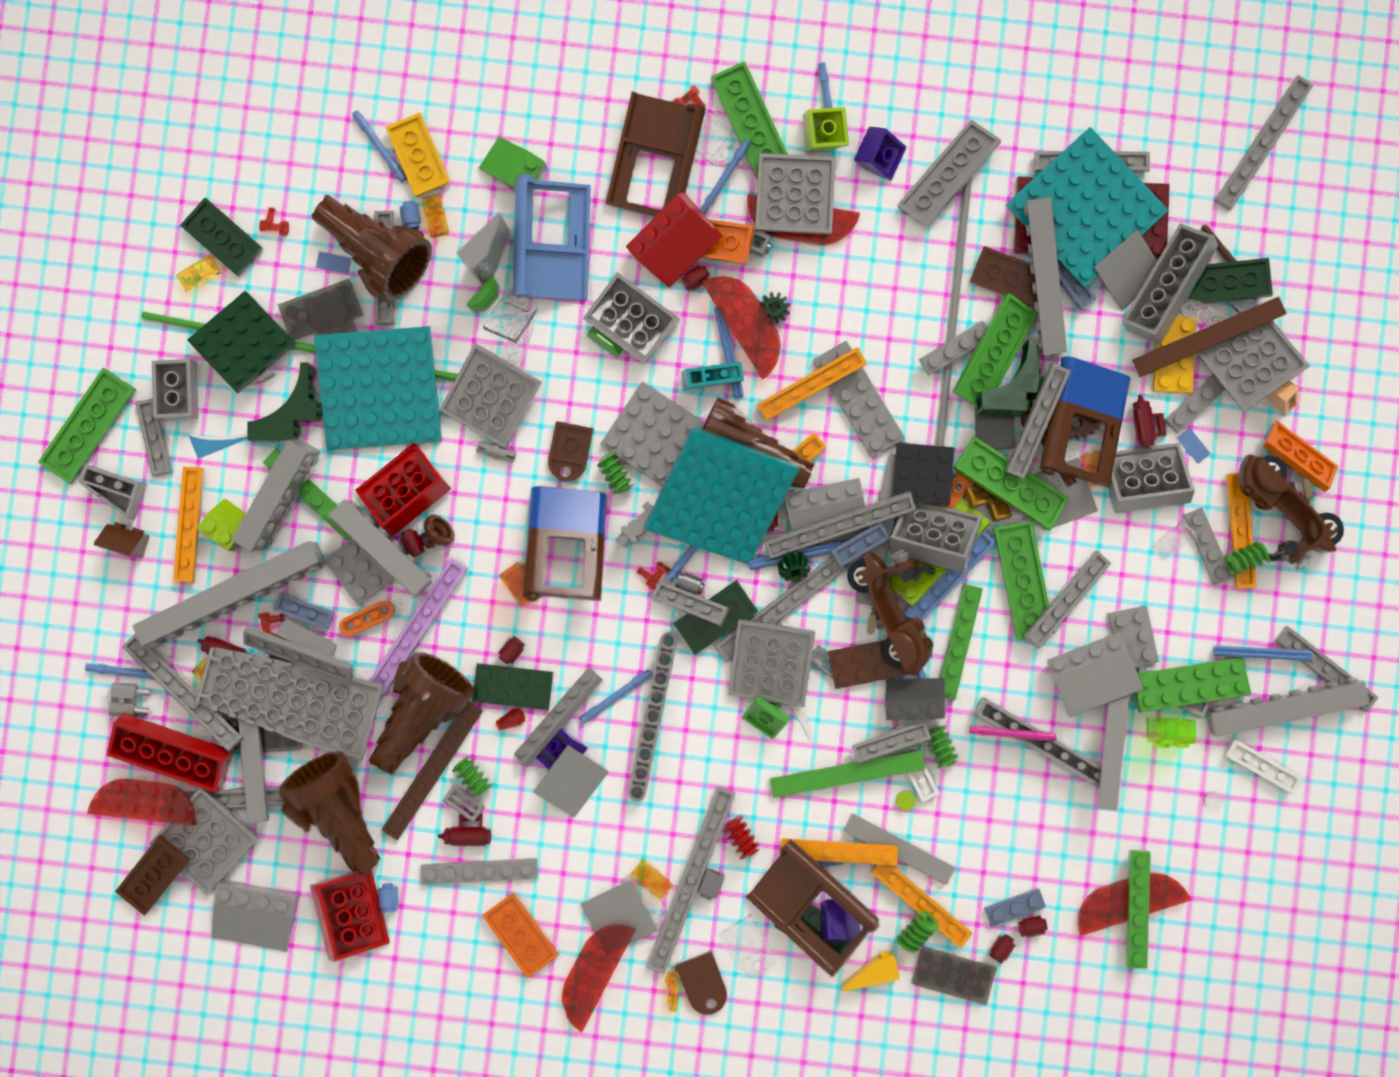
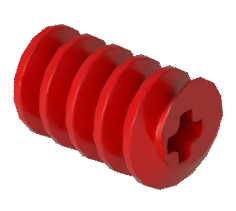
[724,815,760,860]

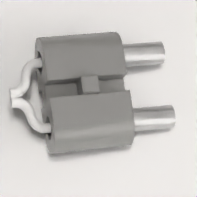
[101,682,151,717]

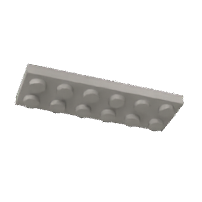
[897,119,1001,228]
[813,340,905,458]

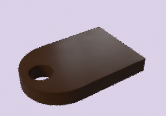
[548,421,594,481]
[676,950,727,1015]

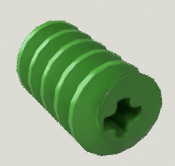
[597,452,635,495]
[1224,541,1270,576]
[928,725,958,769]
[452,754,493,797]
[896,910,938,953]

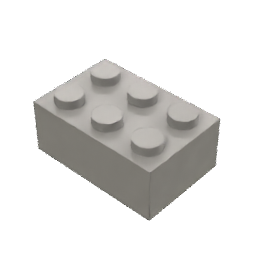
[151,359,199,421]

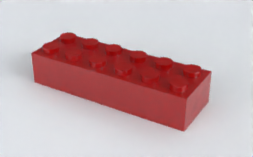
[106,713,233,793]

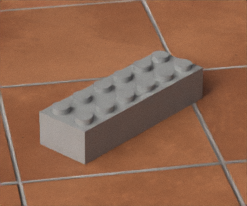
[1122,223,1218,344]
[231,439,321,552]
[329,499,433,599]

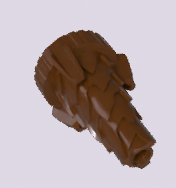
[311,195,432,300]
[702,397,815,488]
[369,652,475,775]
[279,751,381,875]

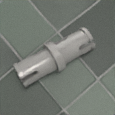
[476,441,517,463]

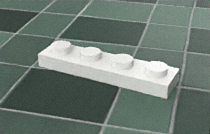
[886,725,940,802]
[1224,739,1303,794]

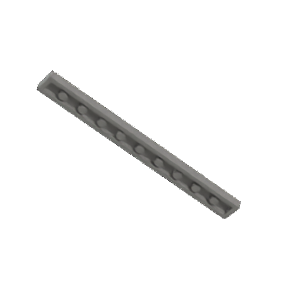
[647,785,736,974]

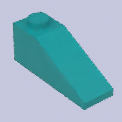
[681,362,744,391]

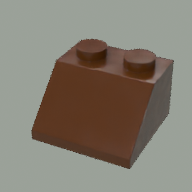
[93,522,150,558]

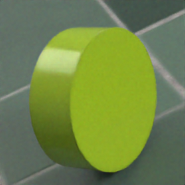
[896,791,916,811]

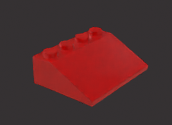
[625,193,723,288]
[355,443,452,537]
[310,870,390,962]

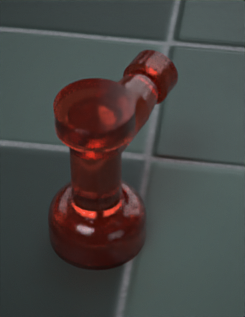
[672,84,707,108]
[259,207,290,236]
[636,561,671,590]
[258,612,285,635]

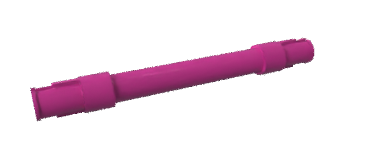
[969,726,1056,741]

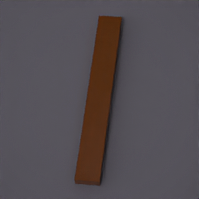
[1132,296,1287,378]
[381,702,483,840]

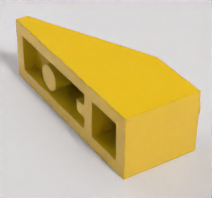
[841,951,900,992]

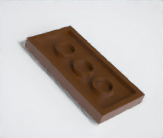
[969,246,1038,307]
[828,640,911,689]
[114,835,191,916]

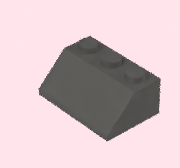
[885,678,946,720]

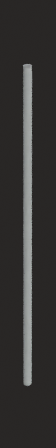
[936,177,972,446]

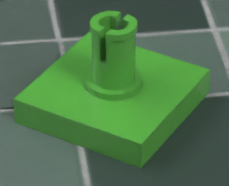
[741,696,790,740]

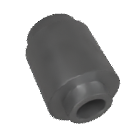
[675,572,705,595]

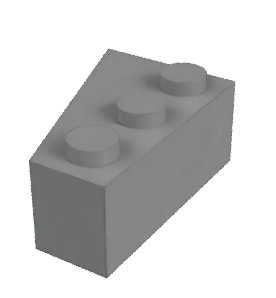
[78,464,147,520]

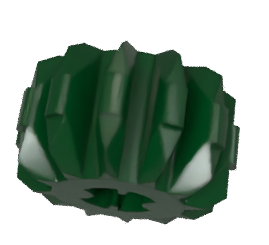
[758,292,791,325]
[777,551,810,583]

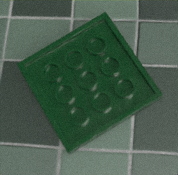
[187,290,296,394]

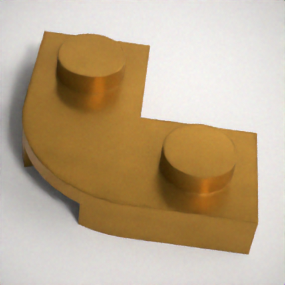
[964,485,1012,522]

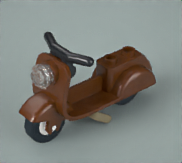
[1238,454,1344,570]
[847,549,935,676]

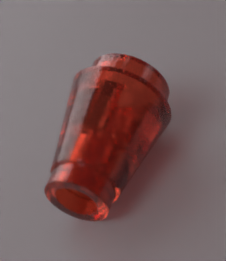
[495,708,526,731]

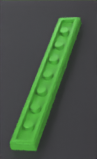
[770,749,926,798]

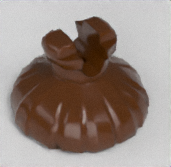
[420,514,455,549]

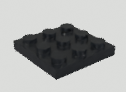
[892,443,954,505]

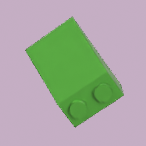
[479,136,547,191]

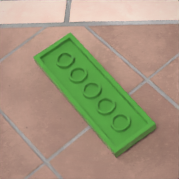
[710,61,788,181]
[952,293,1038,407]
[38,367,137,484]
[953,436,1069,531]
[993,520,1055,641]
[1134,657,1252,713]

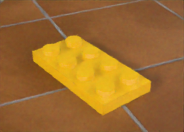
[385,112,451,198]
[1152,316,1196,394]

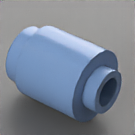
[399,201,421,229]
[378,883,399,913]

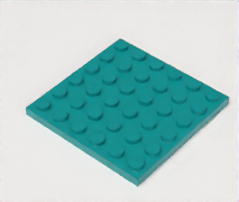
[1005,127,1168,289]
[314,326,442,450]
[644,427,799,565]

